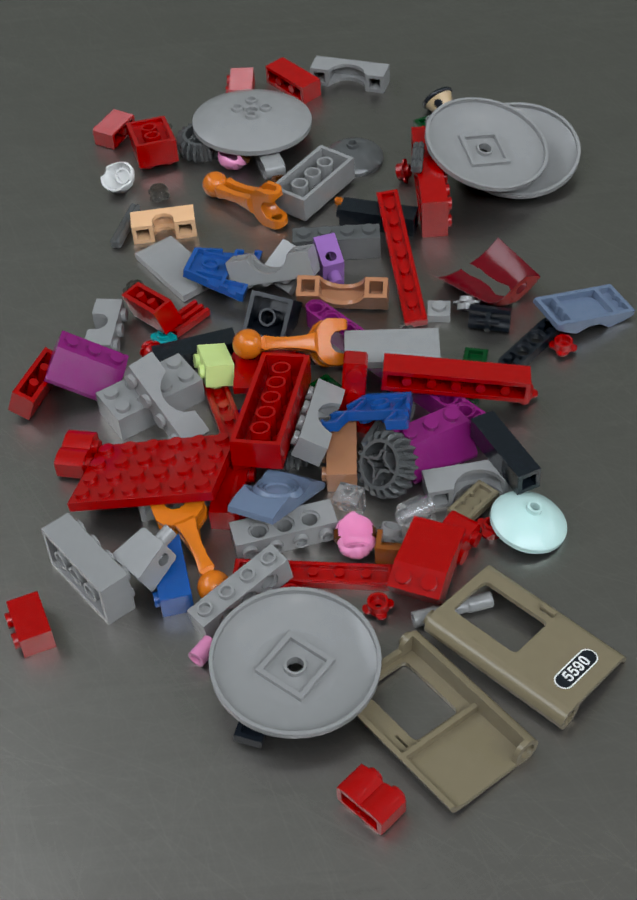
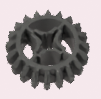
[176,123,219,163]
[357,430,419,499]

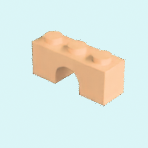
[130,204,197,245]

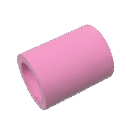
[188,635,213,667]

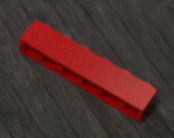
[381,353,532,403]

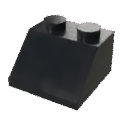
[242,290,303,337]

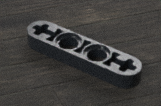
[498,318,560,366]

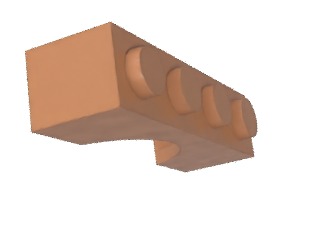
[296,275,389,310]

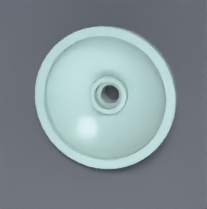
[490,491,567,554]

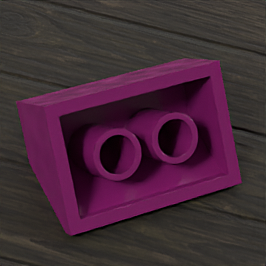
[44,330,129,401]
[393,403,478,484]

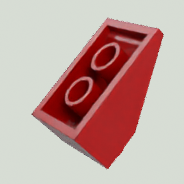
[126,116,179,169]
[387,515,466,606]

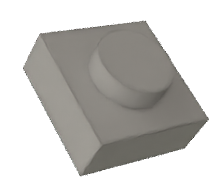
[427,300,451,323]

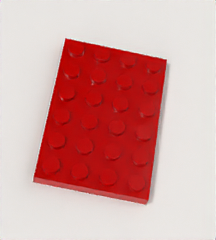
[67,432,232,512]

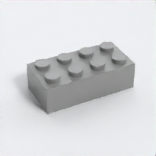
[275,145,355,221]
[95,353,206,441]
[41,513,136,625]

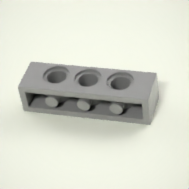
[229,499,338,559]
[187,544,293,638]

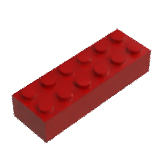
[411,126,452,238]
[229,352,311,469]

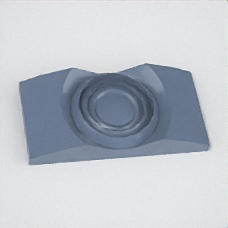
[533,284,635,334]
[228,469,325,525]

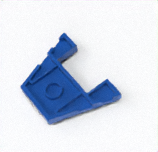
[183,247,263,302]
[320,392,413,432]

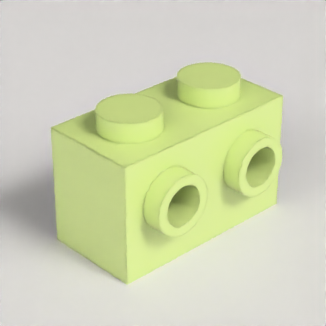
[193,343,235,389]

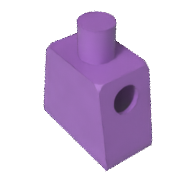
[313,233,345,284]

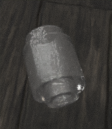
[395,494,435,528]

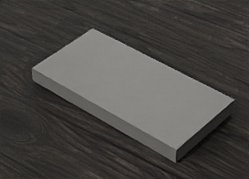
[135,236,210,302]
[344,328,441,368]

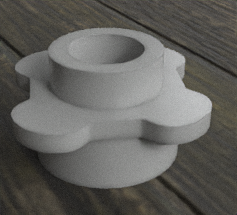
[453,296,480,312]
[377,521,403,543]

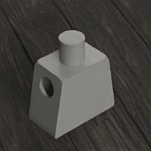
[112,524,177,592]

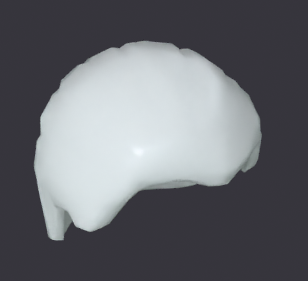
[100,162,135,194]

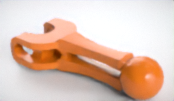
[202,171,288,229]
[232,318,347,367]
[150,501,228,599]

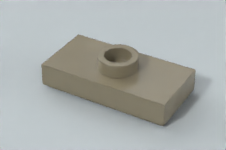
[447,480,499,521]

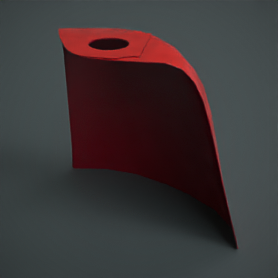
[433,237,541,306]

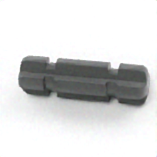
[411,141,424,173]

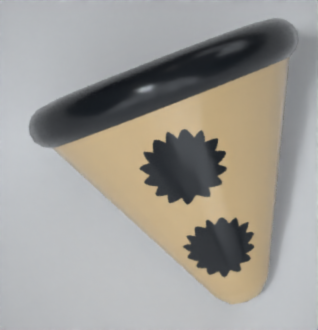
[423,86,452,112]

